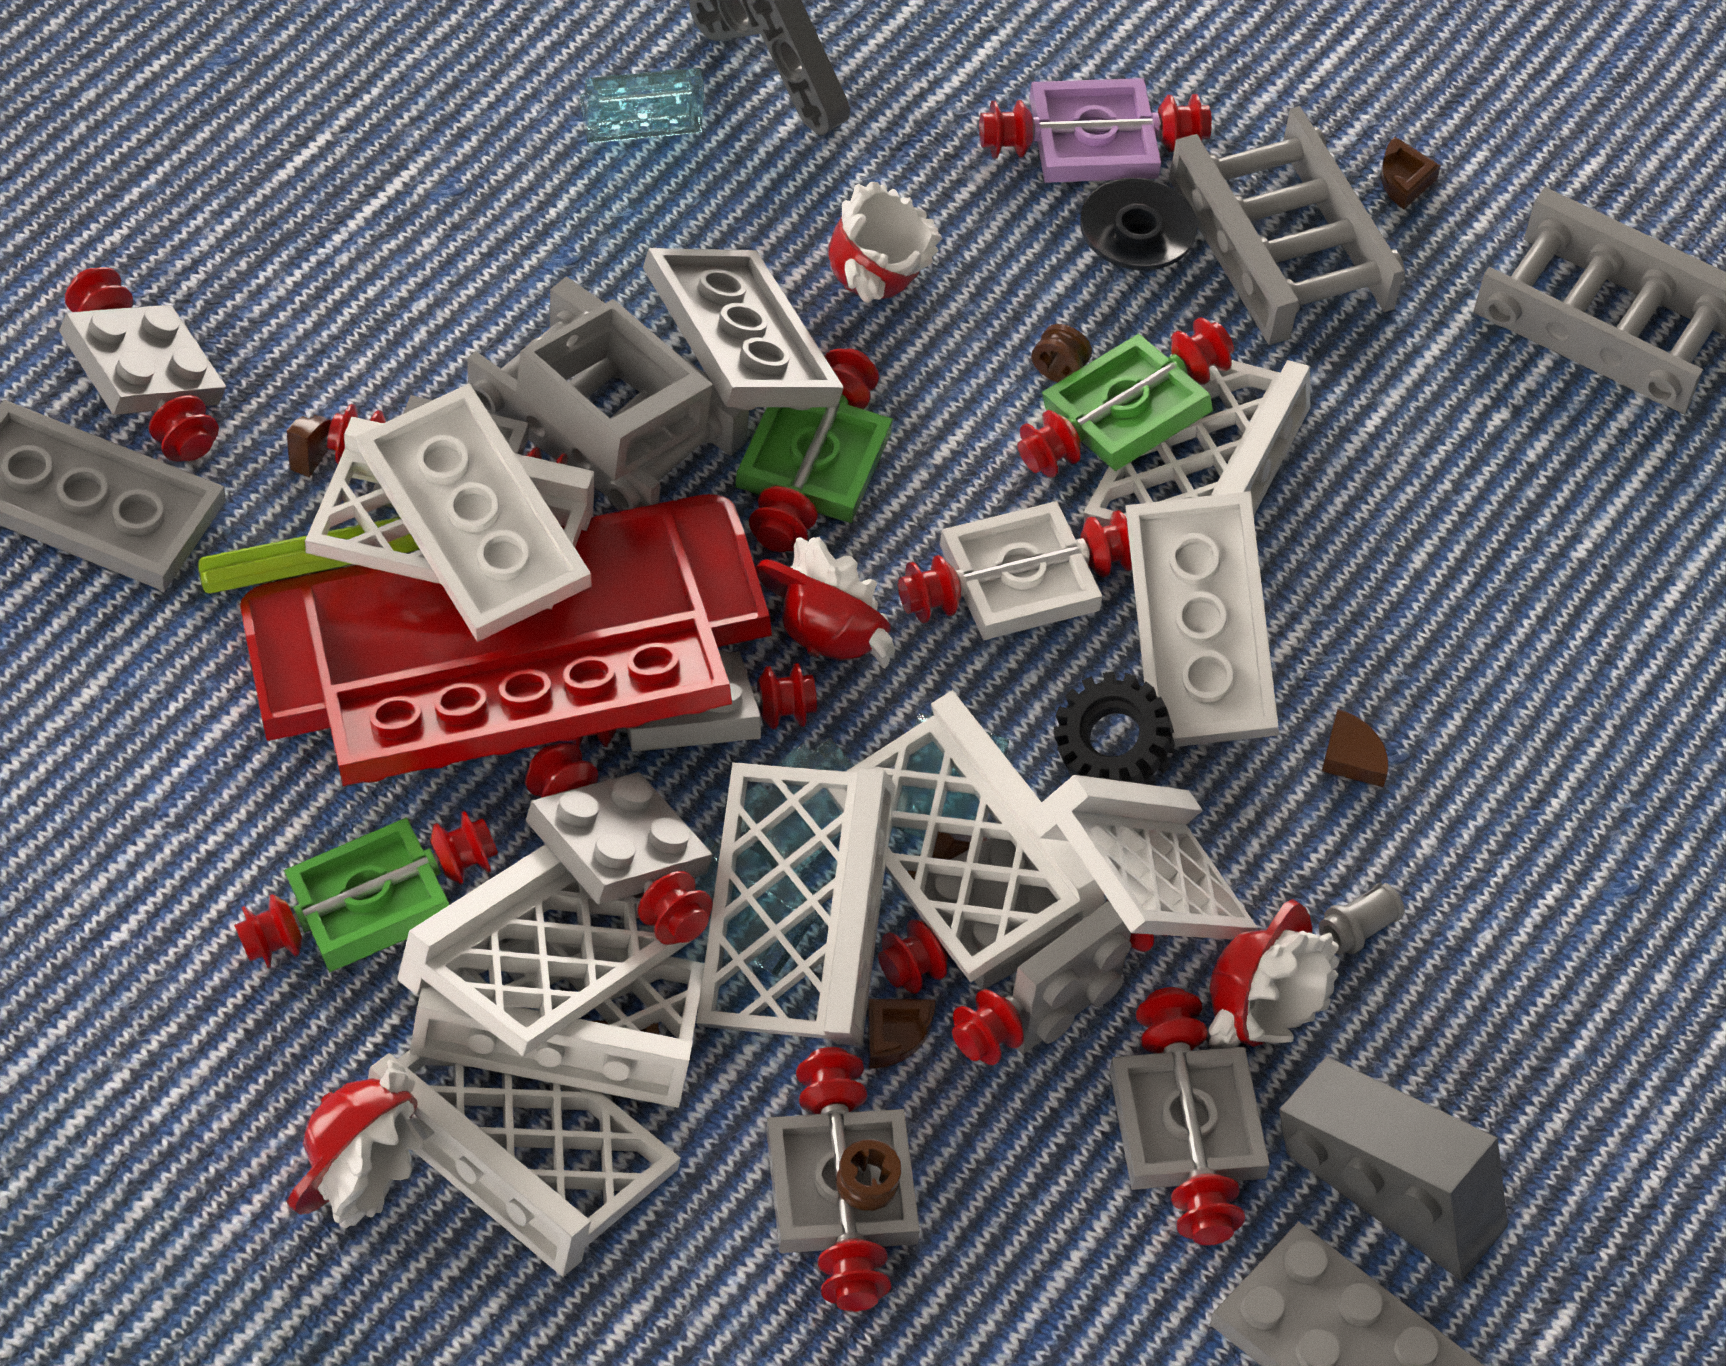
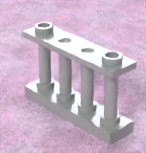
[1169,106,1405,345]
[1473,187,1726,415]
[467,276,749,511]

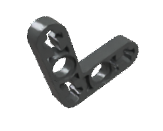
[689,0,850,135]

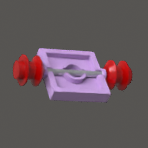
[979,78,1212,183]

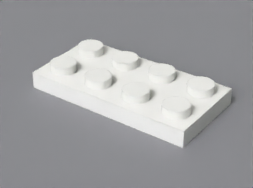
[356,383,592,642]
[1125,491,1279,747]

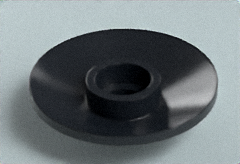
[1080,178,1197,270]

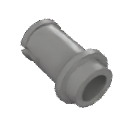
[1319,882,1405,955]

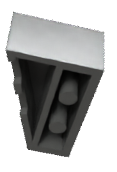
[1279,1056,1508,1281]

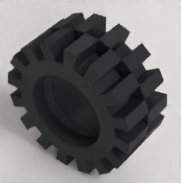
[1054,672,1175,785]

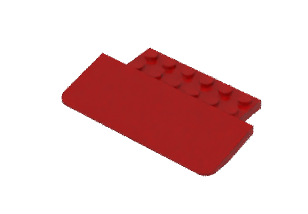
[240,494,772,786]

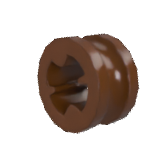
[1031,324,1092,383]
[836,1139,901,1211]

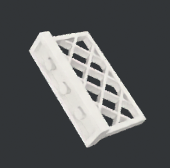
[1083,354,1310,527]
[305,417,594,609]
[826,690,1106,983]
[696,762,896,1046]
[1025,775,1258,939]
[397,844,693,1057]
[409,938,704,1108]
[368,1050,681,1277]

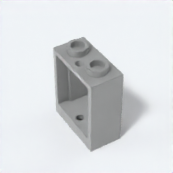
[516,299,713,481]

